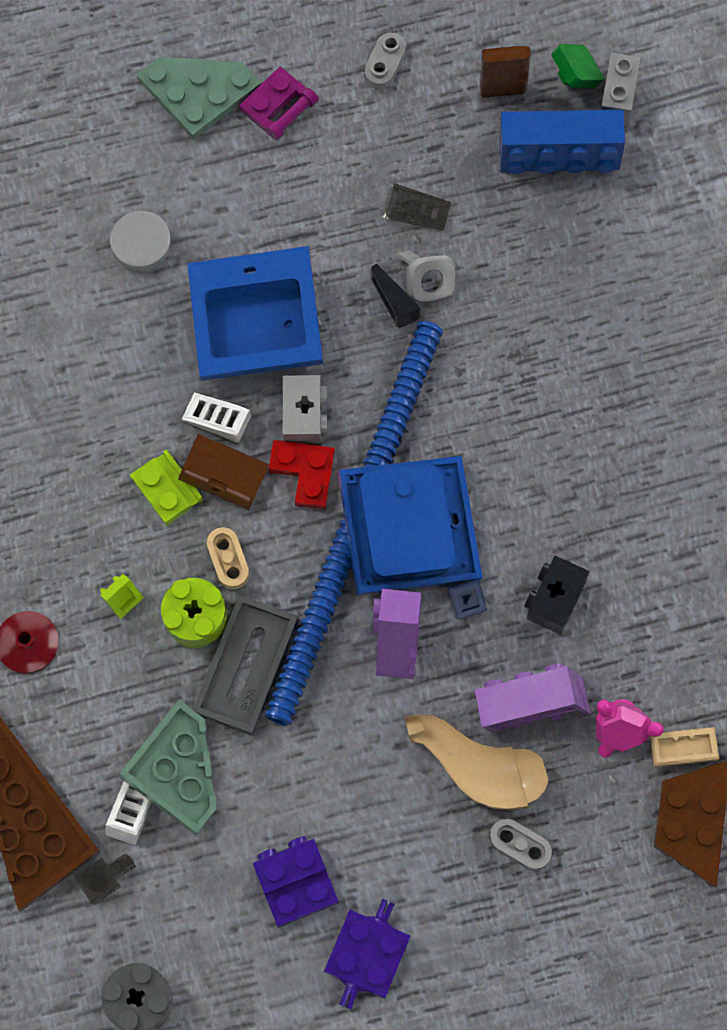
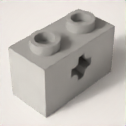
[601,53,641,127]
[283,375,327,444]

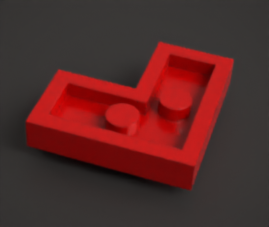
[268,440,335,510]

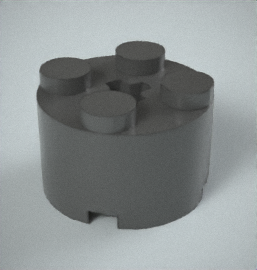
[102,963,173,1030]

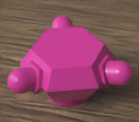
[595,699,664,758]

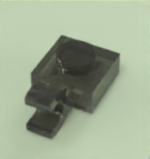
[74,853,137,905]

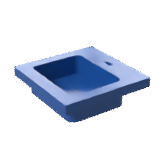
[187,246,324,381]
[337,456,483,596]

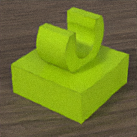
[100,574,144,619]

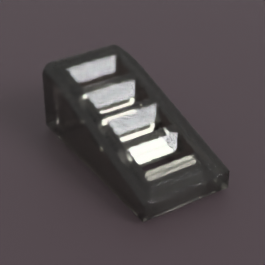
[382,183,451,231]

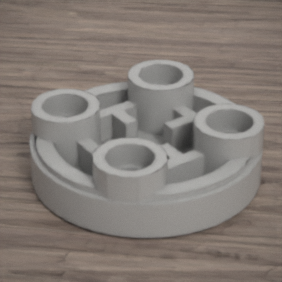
[110,211,172,273]

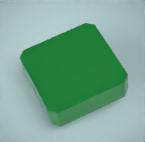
[551,44,604,89]

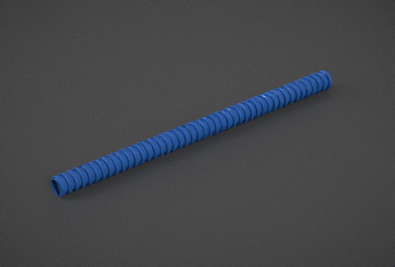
[264,321,443,726]

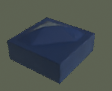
[447,579,488,620]

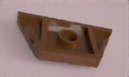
[654,760,727,887]

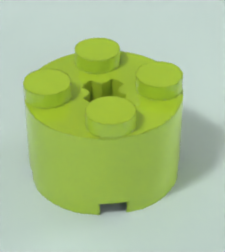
[161,578,228,648]

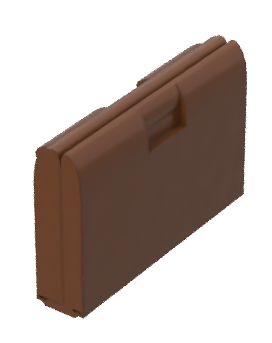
[480,46,531,98]
[178,433,269,511]

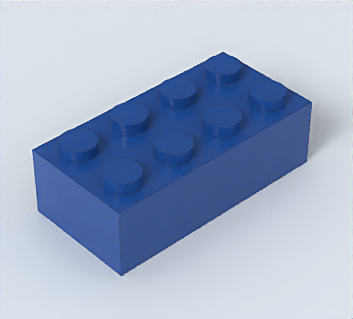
[499,110,625,174]

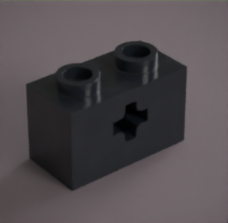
[524,556,590,635]

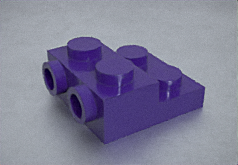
[253,836,339,928]

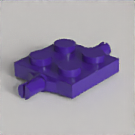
[323,899,411,1010]

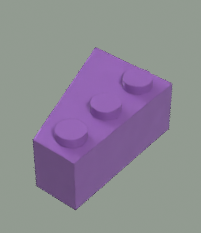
[373,589,421,679]
[475,664,591,732]

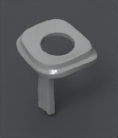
[397,250,455,302]

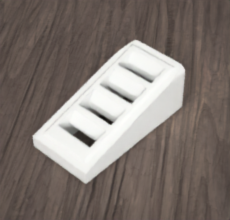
[182,392,251,444]
[105,781,152,845]

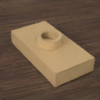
[649,727,719,768]

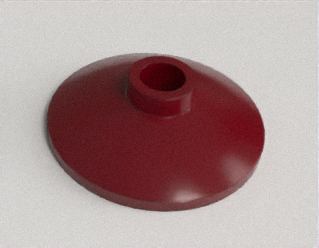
[0,611,59,674]

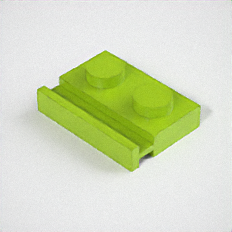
[130,449,203,526]

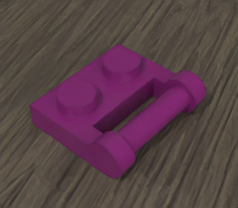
[239,66,319,141]

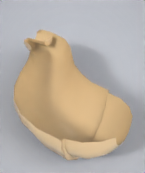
[404,715,549,810]

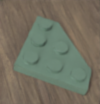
[137,57,262,140]
[118,700,217,836]

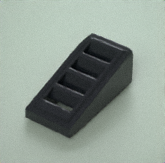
[371,264,420,328]

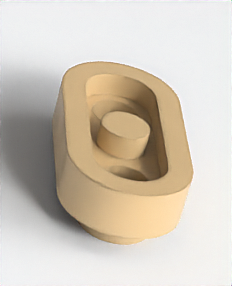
[207,527,249,590]

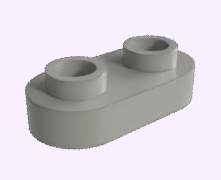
[365,33,406,89]
[490,819,552,871]

